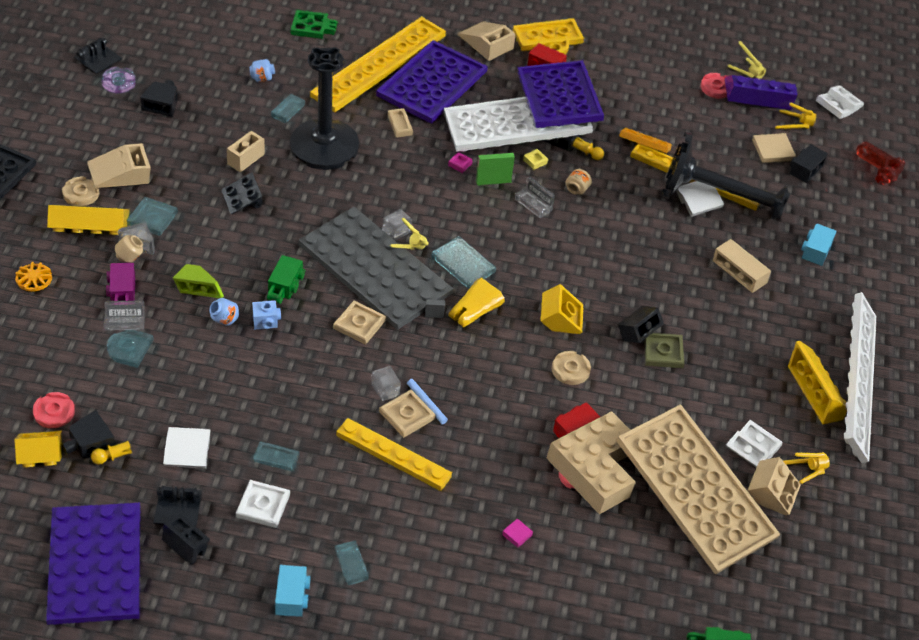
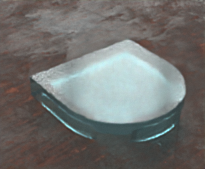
[107,329,154,368]

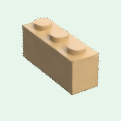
[713,239,771,293]

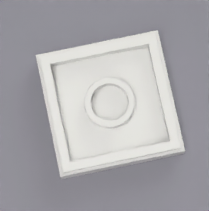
[236,480,290,528]

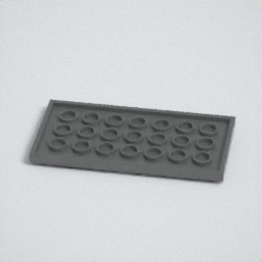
[298,207,453,330]

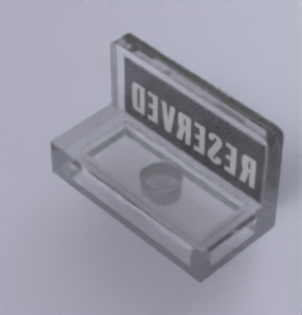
[515,177,555,218]
[104,301,145,330]

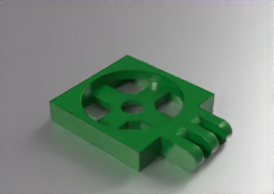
[291,10,338,39]

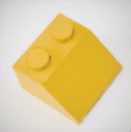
[540,284,583,334]
[15,431,62,467]

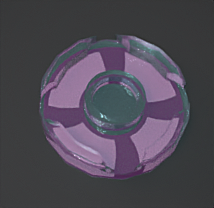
[101,67,136,93]

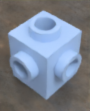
[252,300,281,330]

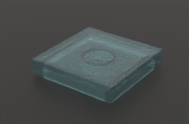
[127,197,178,236]

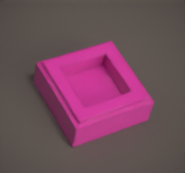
[448,152,473,173]
[502,519,533,548]

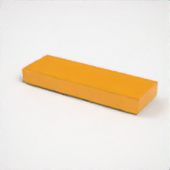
[619,128,672,153]

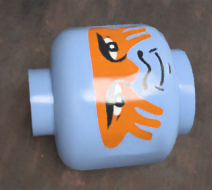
[249,59,275,82]
[209,298,239,326]

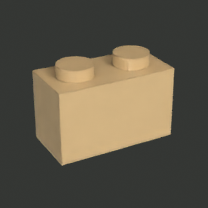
[227,131,265,172]

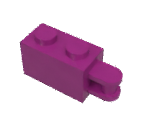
[106,263,135,304]

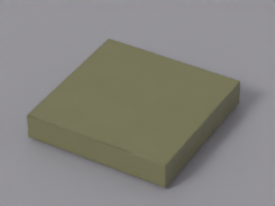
[644,333,685,368]

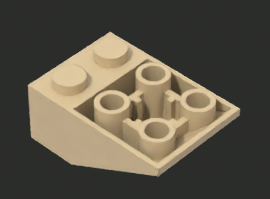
[458,22,515,61]
[87,144,151,188]

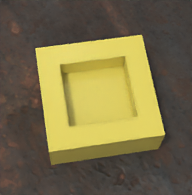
[523,149,548,170]

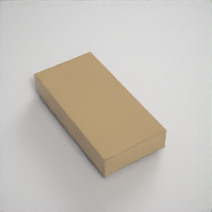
[388,108,413,138]

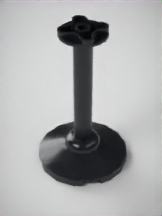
[290,47,360,170]
[661,132,790,220]

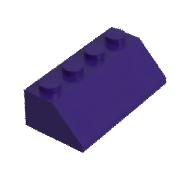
[724,75,798,110]

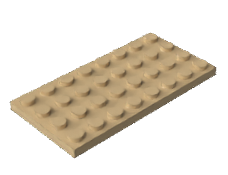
[616,404,781,575]

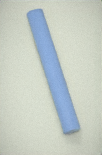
[407,379,448,424]

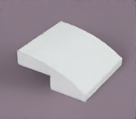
[816,86,864,119]
[676,181,724,217]
[726,420,783,468]
[163,427,211,468]

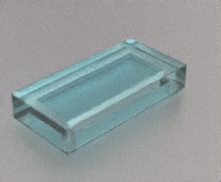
[271,94,305,123]
[253,441,299,472]
[335,540,369,585]

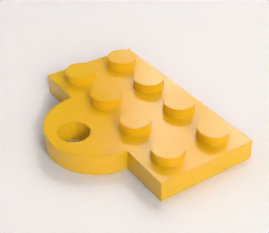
[513,18,584,54]

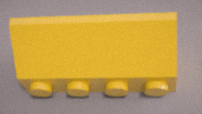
[47,205,130,235]
[788,341,847,425]

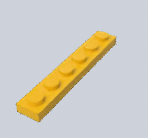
[336,418,452,491]

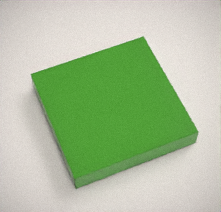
[476,153,514,185]

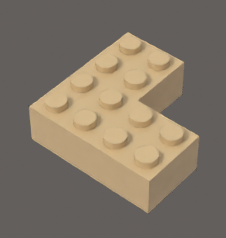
[547,411,635,514]

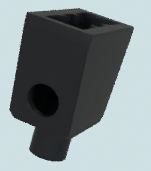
[140,80,178,117]
[61,410,115,459]

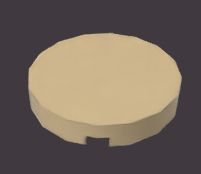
[62,177,100,206]
[552,351,591,385]

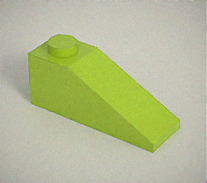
[173,264,224,298]

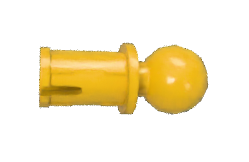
[572,137,604,160]
[91,441,132,465]

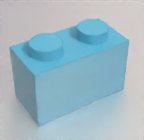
[801,223,837,266]
[275,565,311,617]

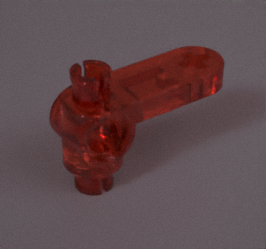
[856,142,905,185]

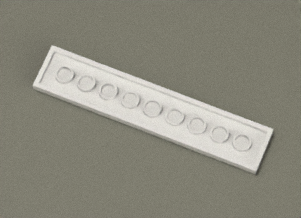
[844,292,876,463]

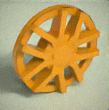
[15,262,52,292]

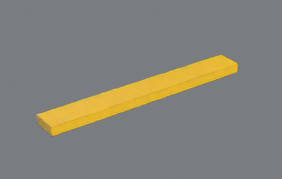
[630,143,760,211]

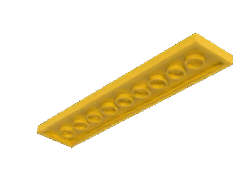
[310,17,446,112]

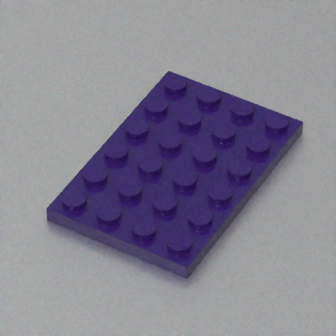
[376,40,488,124]
[518,60,604,128]
[46,503,140,625]

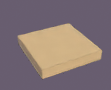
[752,133,796,163]
[333,301,386,345]
[379,390,436,438]

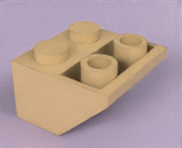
[747,457,801,515]

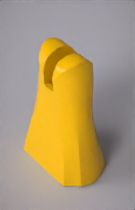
[448,278,505,327]

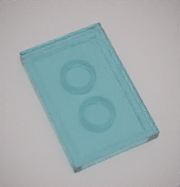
[431,236,496,289]

